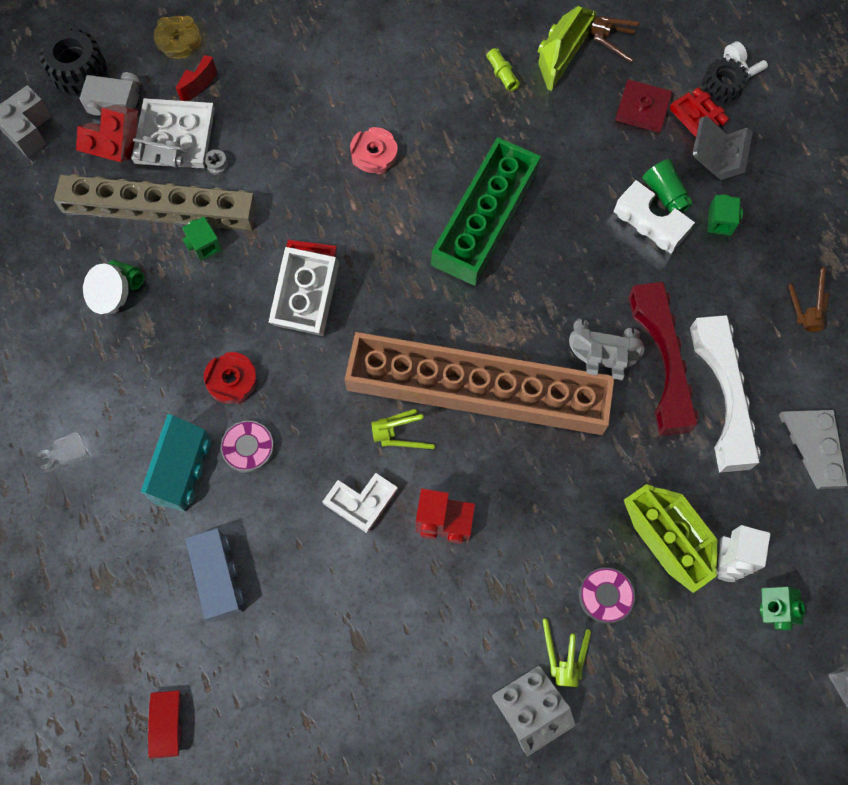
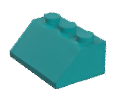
[140,414,211,512]

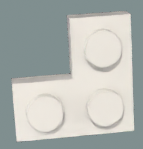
[322,473,398,534]

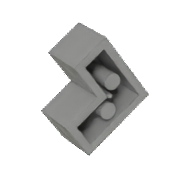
[0,85,52,158]

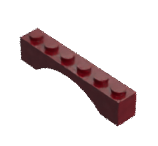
[628,282,699,436]

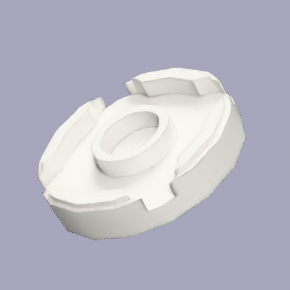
[83,264,128,315]

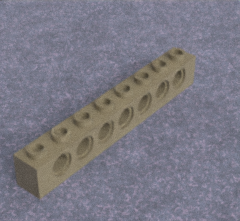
[54,174,257,231]

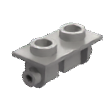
[133,136,188,168]

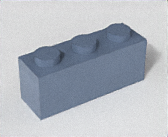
[185,528,245,622]

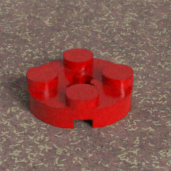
[204,352,257,404]

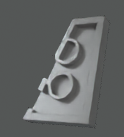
[779,410,848,489]

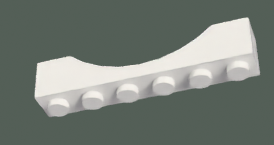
[690,315,760,473]

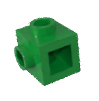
[760,587,805,630]

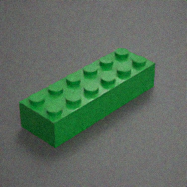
[431,137,541,286]

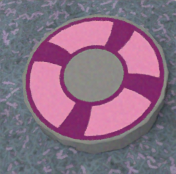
[220,421,274,473]

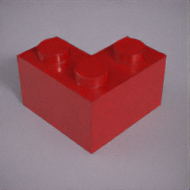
[76,105,138,162]
[416,489,475,544]

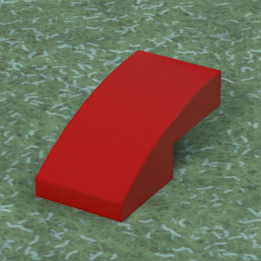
[176,55,217,101]
[148,690,182,759]

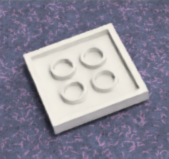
[132,98,215,168]

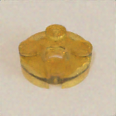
[154,16,201,59]

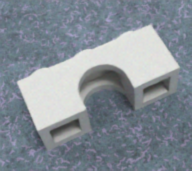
[614,180,695,254]
[716,525,770,582]

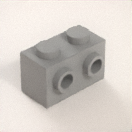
[79,75,139,116]

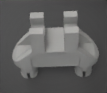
[569,319,644,380]

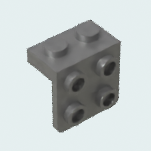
[693,116,753,180]

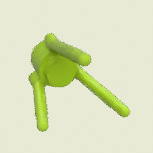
[371,409,435,449]
[543,618,591,687]

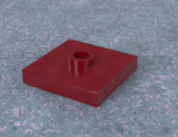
[615,79,672,133]

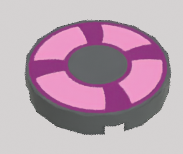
[579,567,635,624]

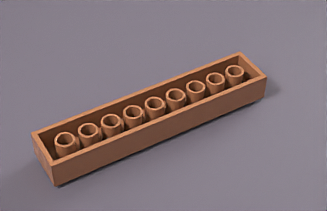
[345,332,614,435]

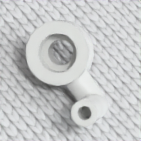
[724,42,768,78]

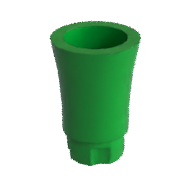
[642,159,693,213]

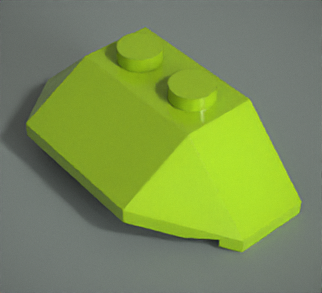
[538,6,597,91]
[624,484,717,593]

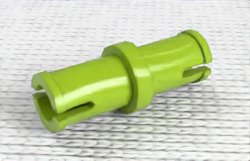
[487,48,520,92]

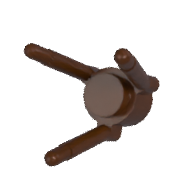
[591,15,640,63]
[788,267,829,332]

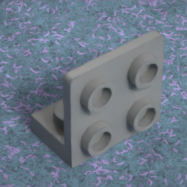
[492,666,576,757]

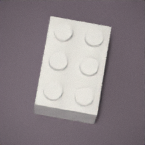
[269,247,339,336]

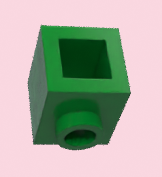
[707,195,743,235]
[182,216,222,261]

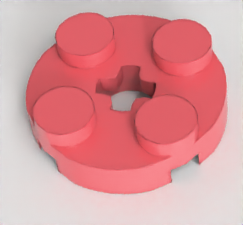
[350,127,398,175]

